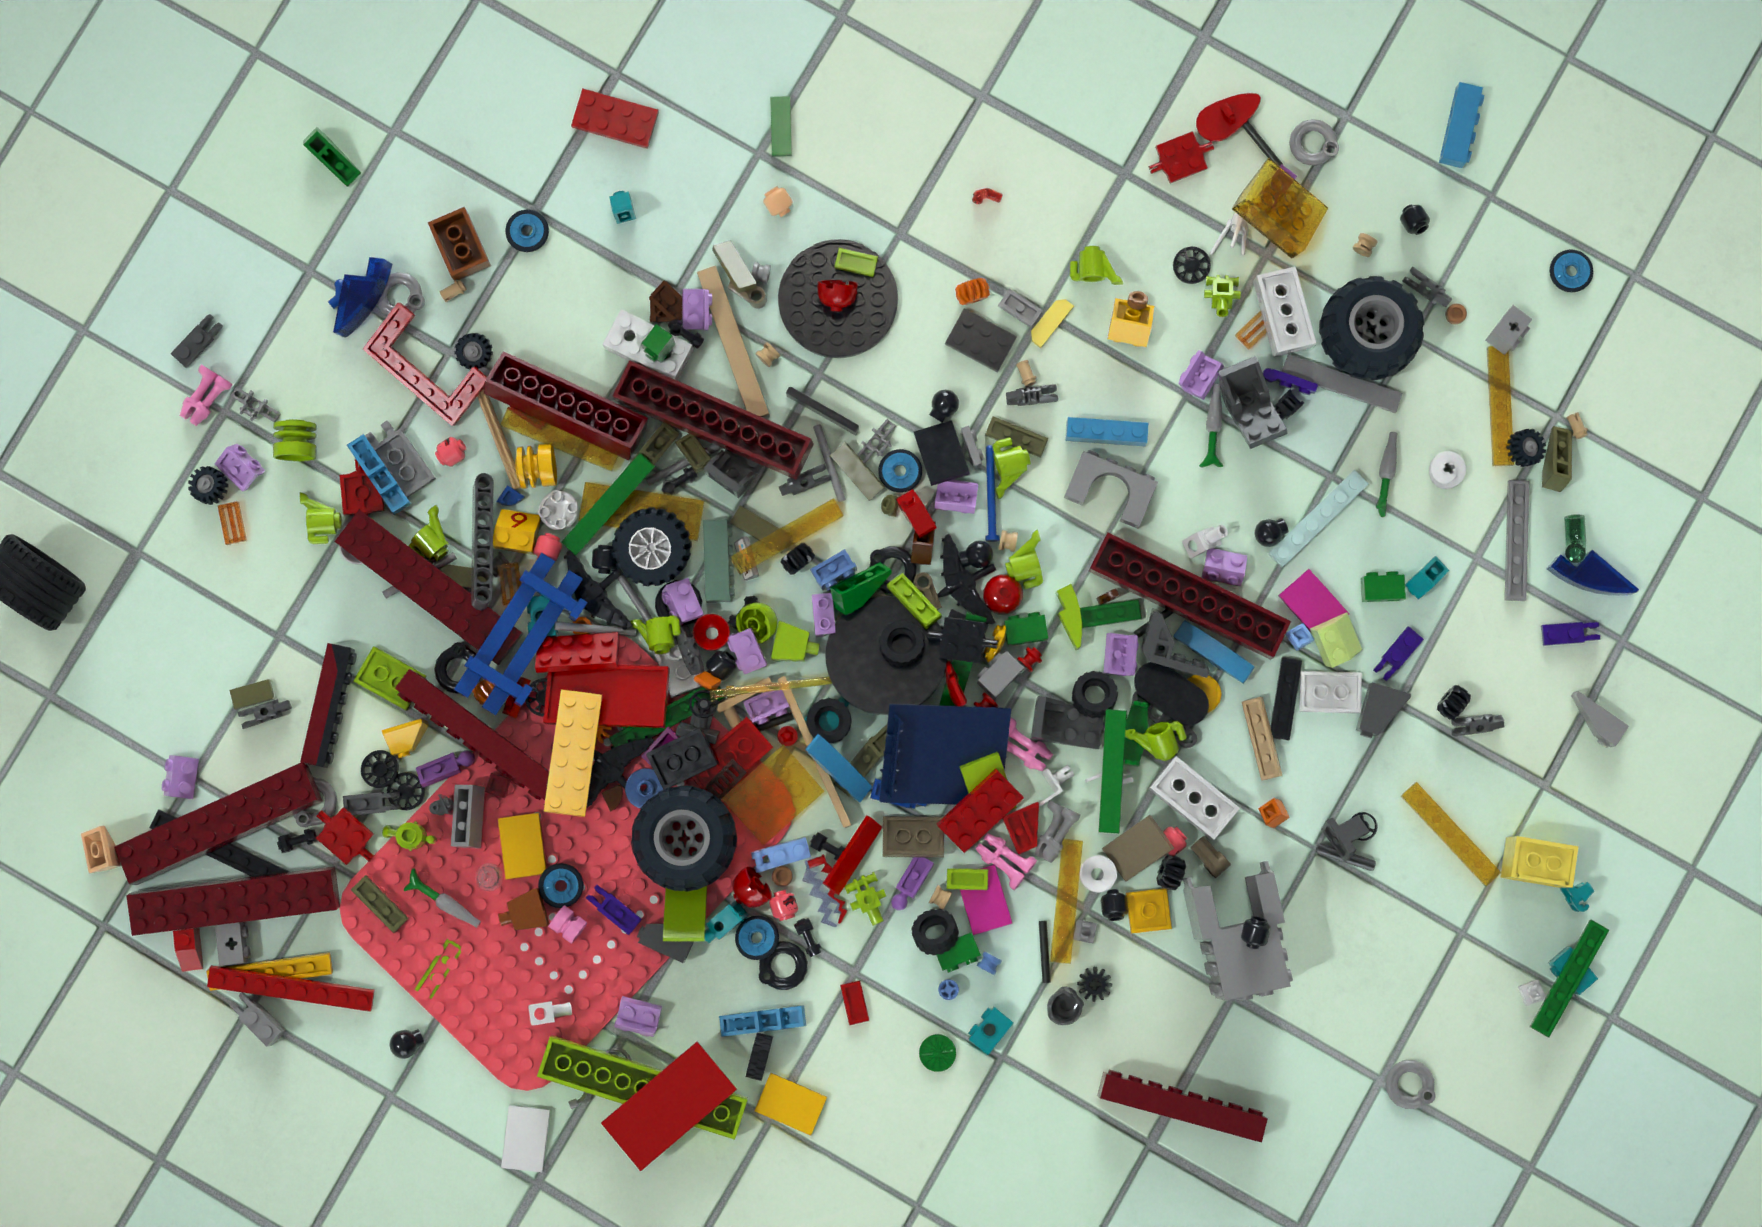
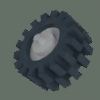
[454,333,493,369]
[1506,429,1546,467]
[188,466,229,505]

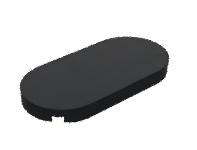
[1134,662,1209,725]

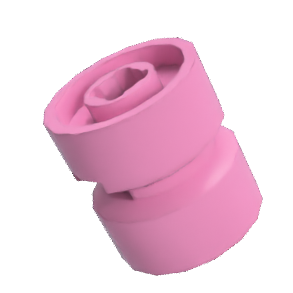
[548,905,587,944]

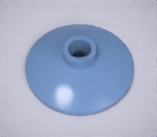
[625,768,663,809]

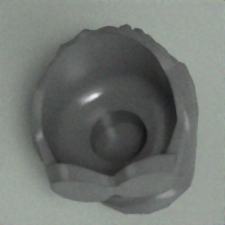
[1047,986,1084,1025]

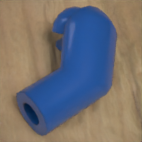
[328,279,348,309]

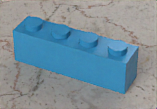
[1439,82,1484,168]
[1065,417,1149,447]

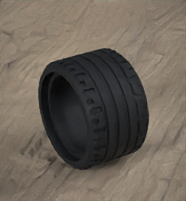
[0,534,86,631]

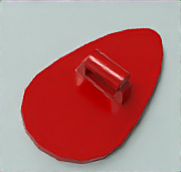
[1196,93,1261,142]

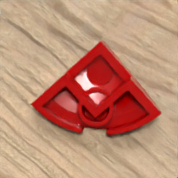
[945,661,967,706]

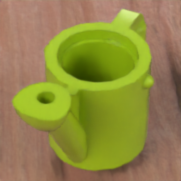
[1070,246,1123,285]
[992,437,1031,499]
[300,492,342,544]
[409,505,449,561]
[1005,530,1043,589]
[630,615,681,654]
[1125,721,1187,761]
[382,821,437,851]

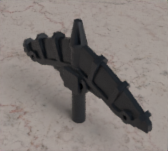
[937,534,996,625]
[564,550,633,630]
[586,735,654,809]

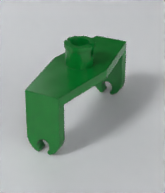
[1124,701,1149,767]

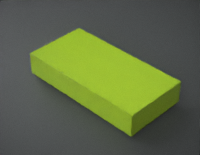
[835,248,878,277]
[947,869,988,890]

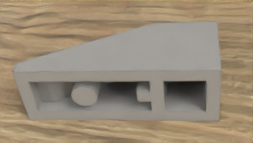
[1571,691,1629,748]

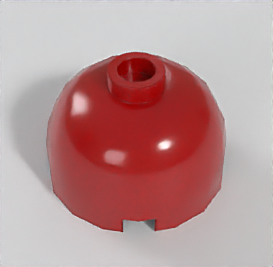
[817,280,858,311]
[983,575,1023,615]
[733,866,772,908]

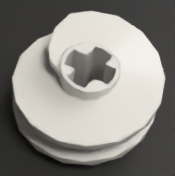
[1429,451,1466,489]

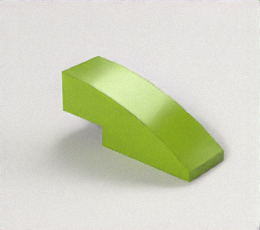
[1056,584,1082,650]

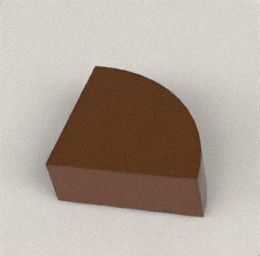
[1096,588,1119,605]
[602,785,623,812]

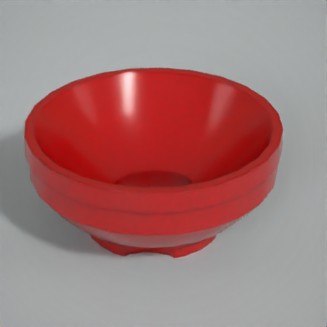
[693,614,730,651]

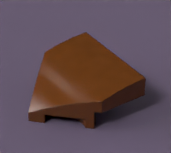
[649,280,682,322]

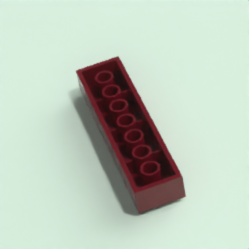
[484,351,648,461]
[1097,1069,1268,1143]

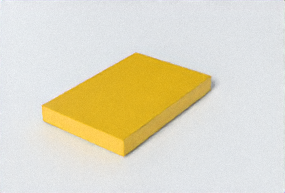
[498,813,546,880]
[754,1073,827,1135]

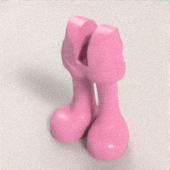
[179,364,233,426]
[1007,718,1053,771]
[975,833,1037,890]

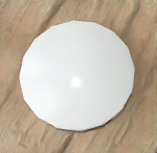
[538,490,579,530]

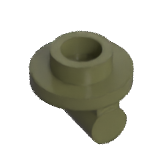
[881,495,898,517]

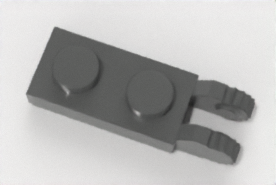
[170,314,223,368]
[343,792,401,815]

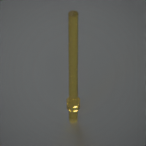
[710,676,832,698]

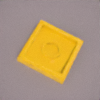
[1126,888,1172,934]

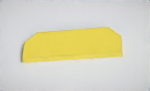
[1031,299,1074,348]

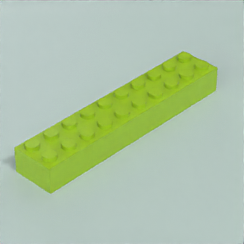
[537,1035,748,1140]

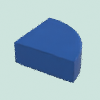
[496,485,525,506]

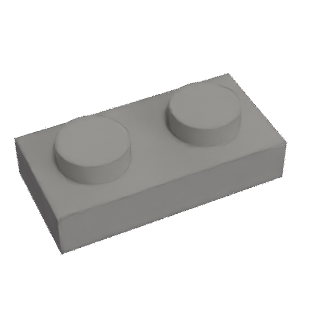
[998,288,1043,328]
[961,426,984,469]

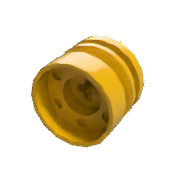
[515,443,557,489]

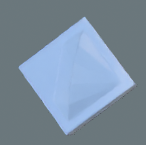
[1285,623,1314,651]

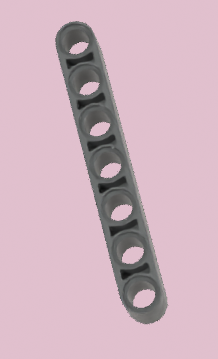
[471,473,494,610]

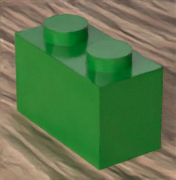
[642,324,676,363]
[1361,571,1406,602]
[1004,612,1048,647]
[936,932,981,973]

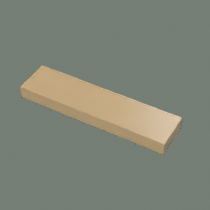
[1242,697,1283,781]

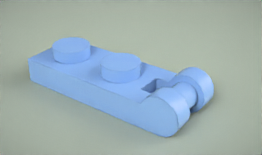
[751,837,811,873]

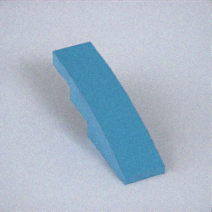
[347,434,411,515]
[1173,620,1255,684]
[805,734,872,802]
[719,1005,806,1037]

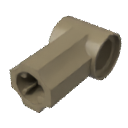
[728,281,767,309]
[914,572,942,610]
[1190,836,1231,878]

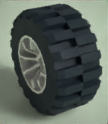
[612,507,692,586]

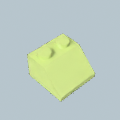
[1310,612,1362,668]

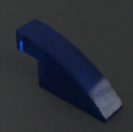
[333,257,393,338]
[1546,550,1639,595]

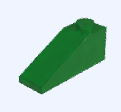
[303,127,361,187]
[830,562,892,615]

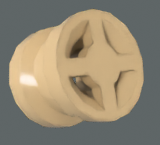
[1353,233,1378,257]
[755,342,780,367]
[999,530,1018,552]
[929,885,952,910]

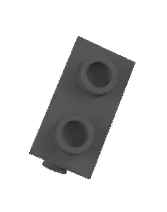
[429,794,454,815]

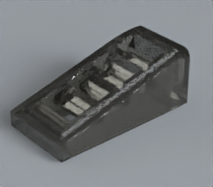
[704,758,748,800]

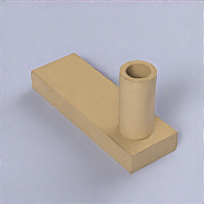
[715,676,773,729]

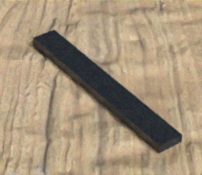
[149,809,290,877]

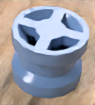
[977,951,1002,975]
[938,979,959,1000]

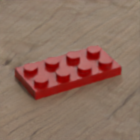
[571,88,659,149]
[535,632,619,673]
[691,717,774,796]
[936,769,1024,853]

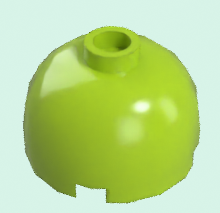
[736,602,777,644]

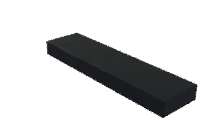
[786,387,859,436]
[1270,657,1302,741]

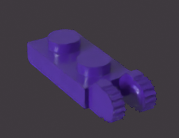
[1263,368,1318,395]
[1541,622,1600,646]
[1373,626,1424,681]
[586,885,642,935]

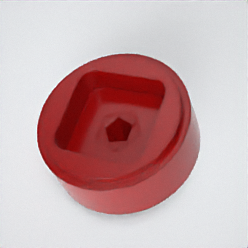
[777,726,798,747]

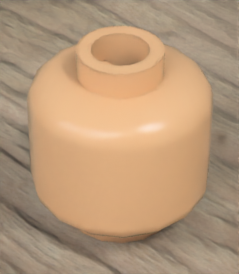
[763,186,793,217]

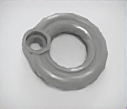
[1289,119,1339,166]
[376,272,425,316]
[293,777,337,827]
[1386,1060,1436,1109]

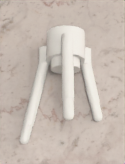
[1209,213,1249,256]

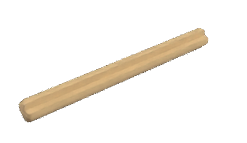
[477,388,521,490]

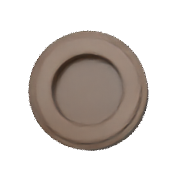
[1127,291,1148,310]
[1445,304,1467,325]
[772,866,793,886]

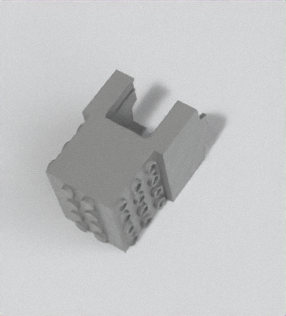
[1183,861,1293,1001]

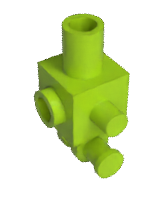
[1204,275,1241,317]
[845,872,886,926]

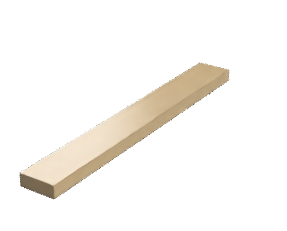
[697,265,769,417]
[778,676,851,828]

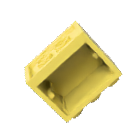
[1500,836,1579,888]

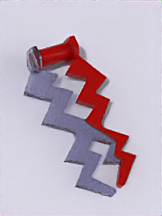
[802,854,848,927]

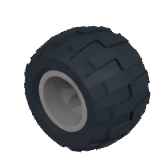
[1319,276,1425,380]
[631,786,737,891]

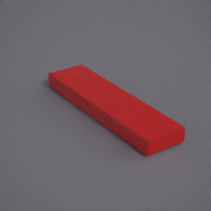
[822,815,882,895]

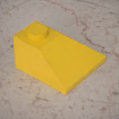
[382,719,429,758]

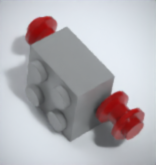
[973,647,1042,708]

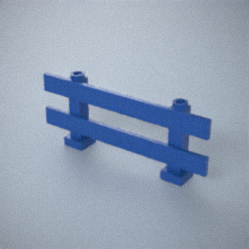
[454,553,587,716]

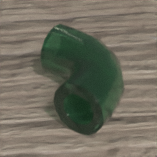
[1564,514,1586,563]

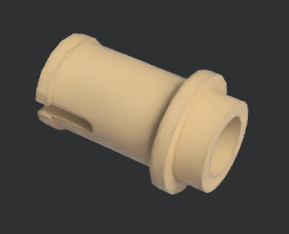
[439,280,467,302]
[1016,360,1037,387]
[1566,412,1588,439]

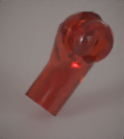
[972,188,1003,204]

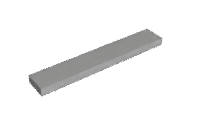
[1282,354,1402,413]
[1504,480,1529,601]

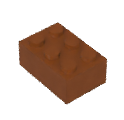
[428,207,491,281]

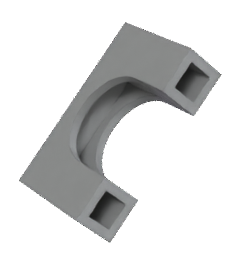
[1064,450,1158,529]

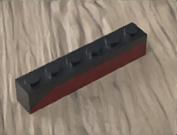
[300,643,357,768]

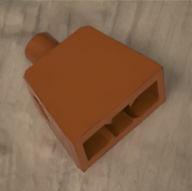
[498,888,550,930]

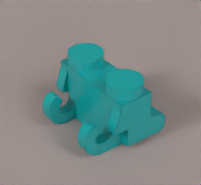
[1560,882,1594,912]

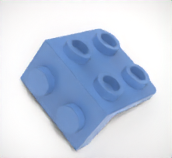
[810,549,857,591]

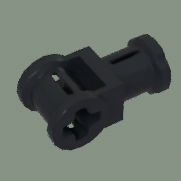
[1274,389,1304,421]

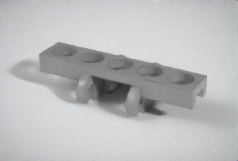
[230,387,281,422]
[857,419,896,463]

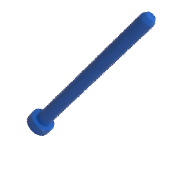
[985,445,1000,542]

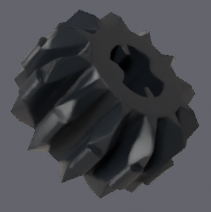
[781,543,815,575]
[1437,685,1471,720]
[1156,855,1186,890]
[1077,967,1112,1002]

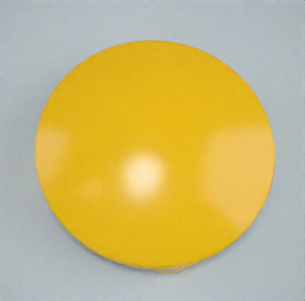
[984,625,1006,662]

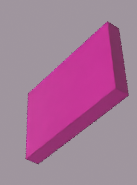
[1278,569,1349,632]
[959,865,1013,935]

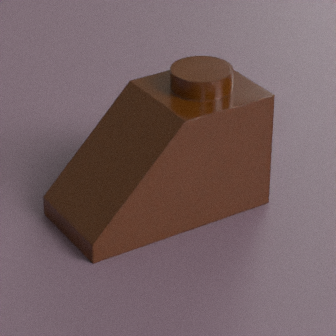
[911,522,936,565]

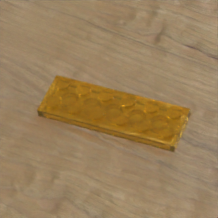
[578,482,705,541]

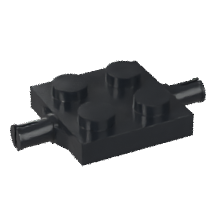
[928,617,998,663]

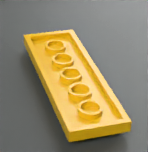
[544,690,602,817]

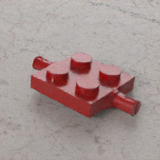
[1148,131,1214,184]
[339,459,385,516]
[316,807,374,865]

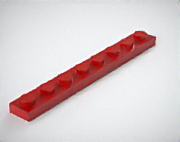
[207,965,375,1012]

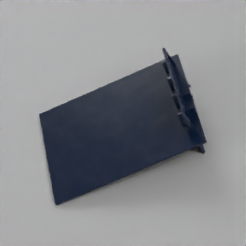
[879,704,1012,805]

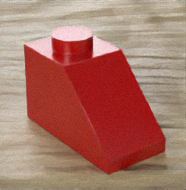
[896,489,937,538]
[173,928,203,972]

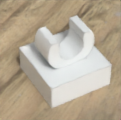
[1518,979,1546,1006]

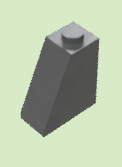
[1356,682,1411,738]
[637,924,694,963]

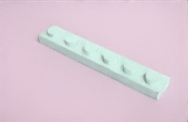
[1268,470,1368,568]

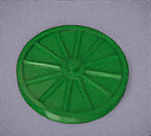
[919,1034,956,1072]

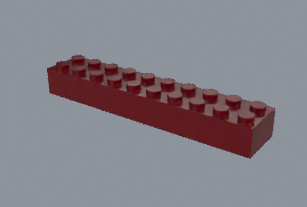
[613,360,814,480]
[334,509,524,665]
[1089,532,1291,660]
[395,669,549,805]
[114,762,323,885]
[126,866,340,936]

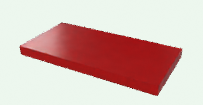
[543,665,670,728]
[601,1041,737,1171]

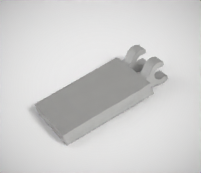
[365,421,435,498]

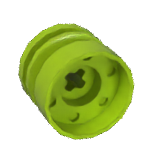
[273,419,317,461]

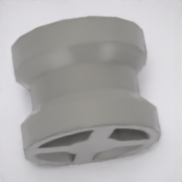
[752,262,771,285]

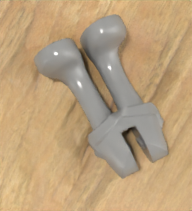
[1035,800,1081,863]

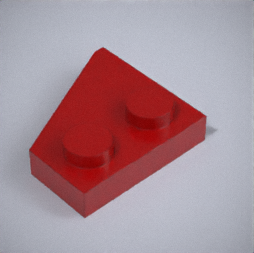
[1002,802,1039,855]

